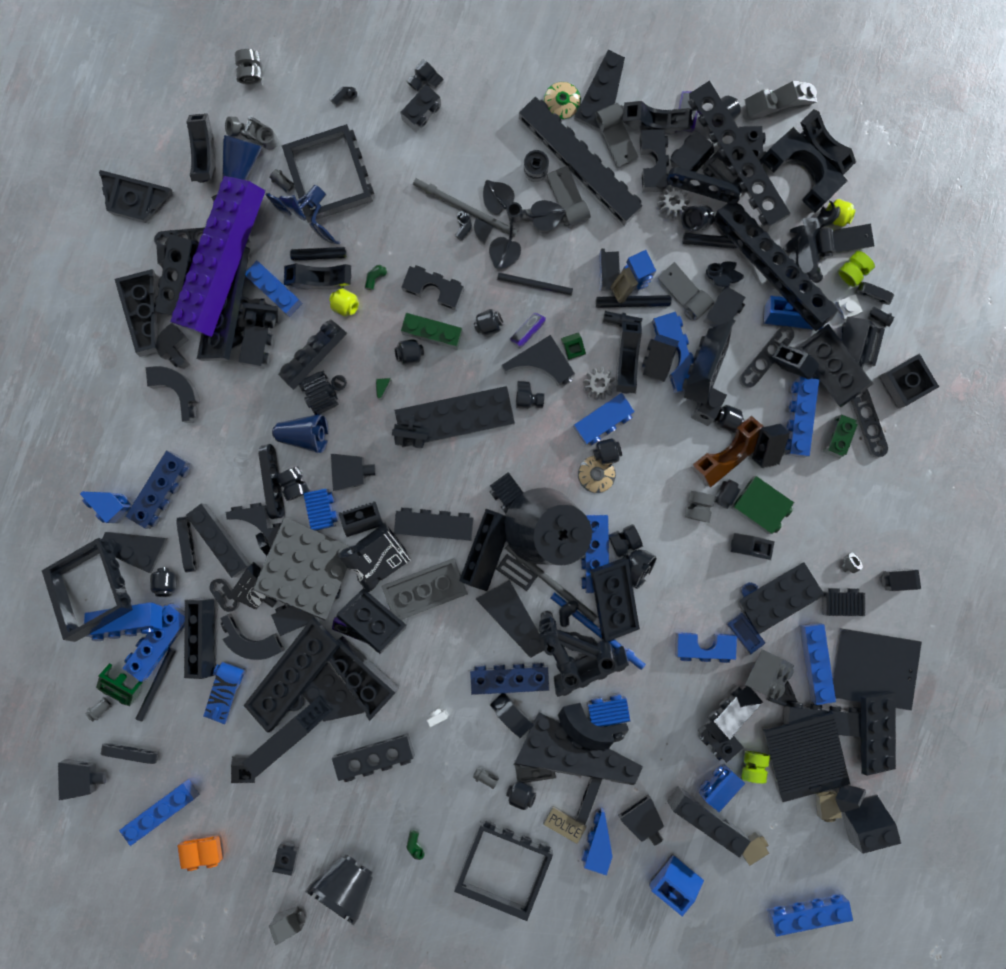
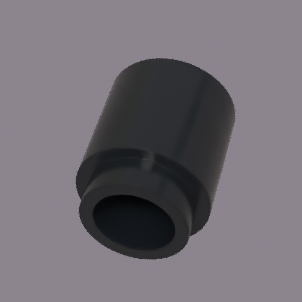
[714,479,741,509]

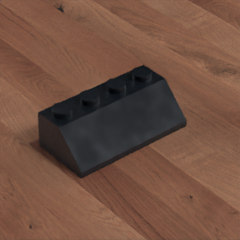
[682,321,733,404]

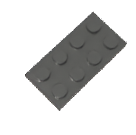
[382,558,467,620]

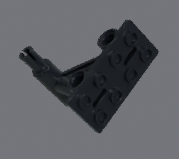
[539,611,629,697]

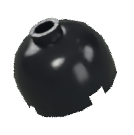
[623,549,657,589]

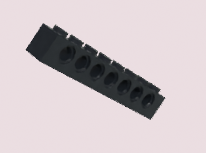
[688,80,791,229]
[714,202,839,331]

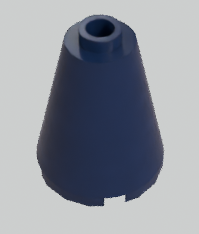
[222,135,262,180]
[272,414,328,453]

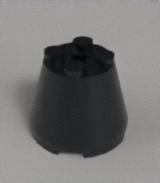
[305,855,373,925]

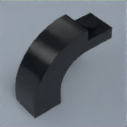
[623,101,693,134]
[800,109,856,175]
[284,263,352,289]
[145,366,200,423]
[220,614,285,660]
[558,703,629,750]

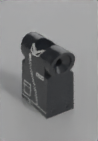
[338,523,411,592]

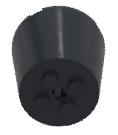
[504,487,592,566]

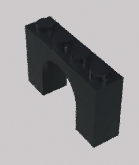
[760,127,848,213]
[667,786,751,858]

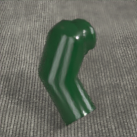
[365,265,387,290]
[406,830,425,860]

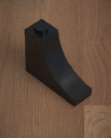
[501,335,575,386]

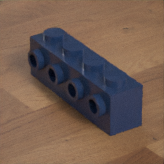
[125,450,191,529]
[470,662,549,695]

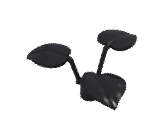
[483,180,566,269]

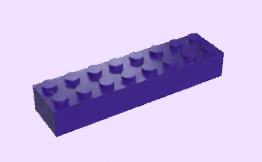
[170,176,266,337]

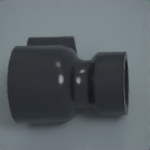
[406,59,444,92]
[516,381,544,409]

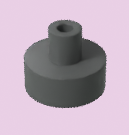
[225,116,245,136]
[841,553,862,573]

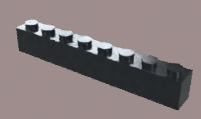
[519,96,643,226]

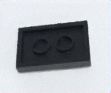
[336,588,407,654]

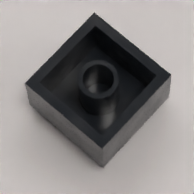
[879,353,939,409]

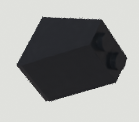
[841,794,901,854]

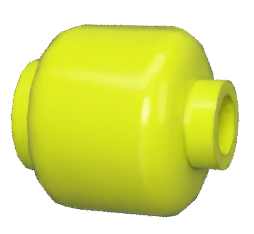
[826,199,856,227]
[329,288,359,317]

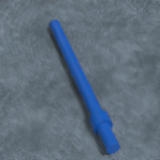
[550,592,646,670]

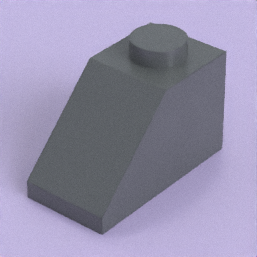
[269,906,305,945]

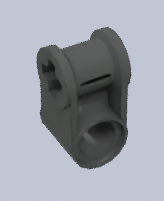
[240,116,278,150]

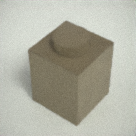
[815,790,842,822]
[742,832,770,866]

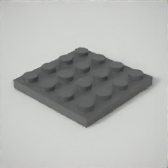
[252,517,350,620]

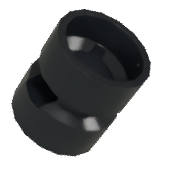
[524,150,549,182]
[681,204,715,232]
[275,466,310,501]
[609,524,643,558]

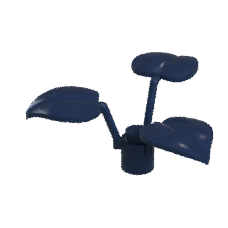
[265,185,341,244]

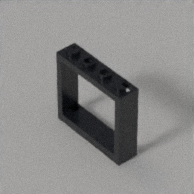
[281,124,374,222]
[41,538,133,642]
[242,696,331,778]
[454,821,553,921]

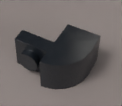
[156,323,190,369]
[490,693,534,738]

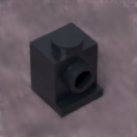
[231,756,255,783]
[272,842,299,876]

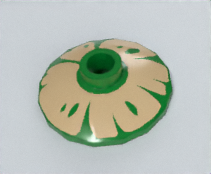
[544,82,581,119]

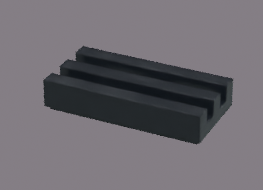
[864,326,885,366]
[496,554,538,591]

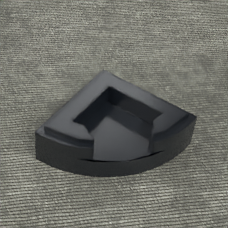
[474,218,493,245]
[255,532,270,556]

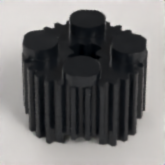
[299,370,339,415]

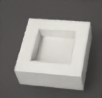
[836,294,863,320]
[427,708,449,727]

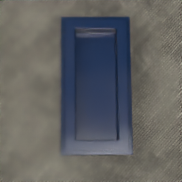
[726,612,766,655]

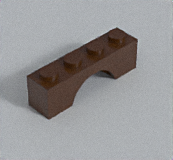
[693,416,764,488]

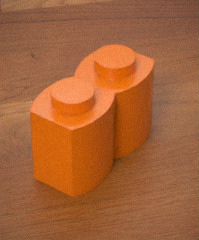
[177,836,223,871]

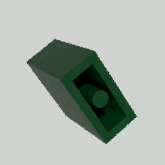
[731,476,795,534]

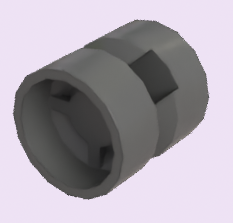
[235,49,262,84]
[685,491,715,523]

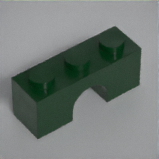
[401,313,463,350]

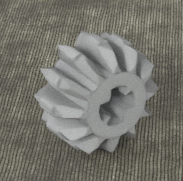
[657,186,690,220]
[583,368,616,400]

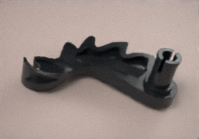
[783,200,841,283]

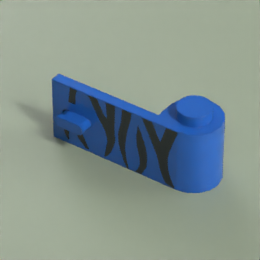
[203,662,245,724]

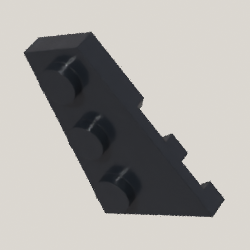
[102,532,168,573]

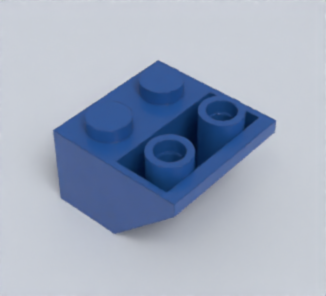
[80,491,132,523]
[699,764,745,812]
[649,854,704,917]

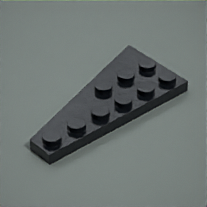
[513,712,643,785]

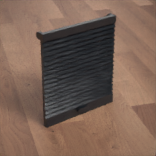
[833,628,922,711]
[763,710,850,802]

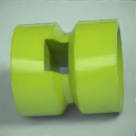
[838,250,875,288]
[741,751,770,784]

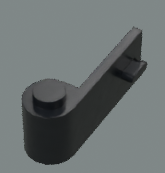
[815,223,875,259]

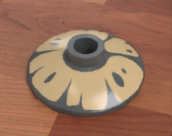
[578,456,616,493]

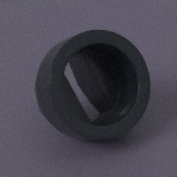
[331,375,347,391]

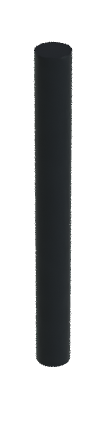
[497,273,573,296]
[135,648,176,722]

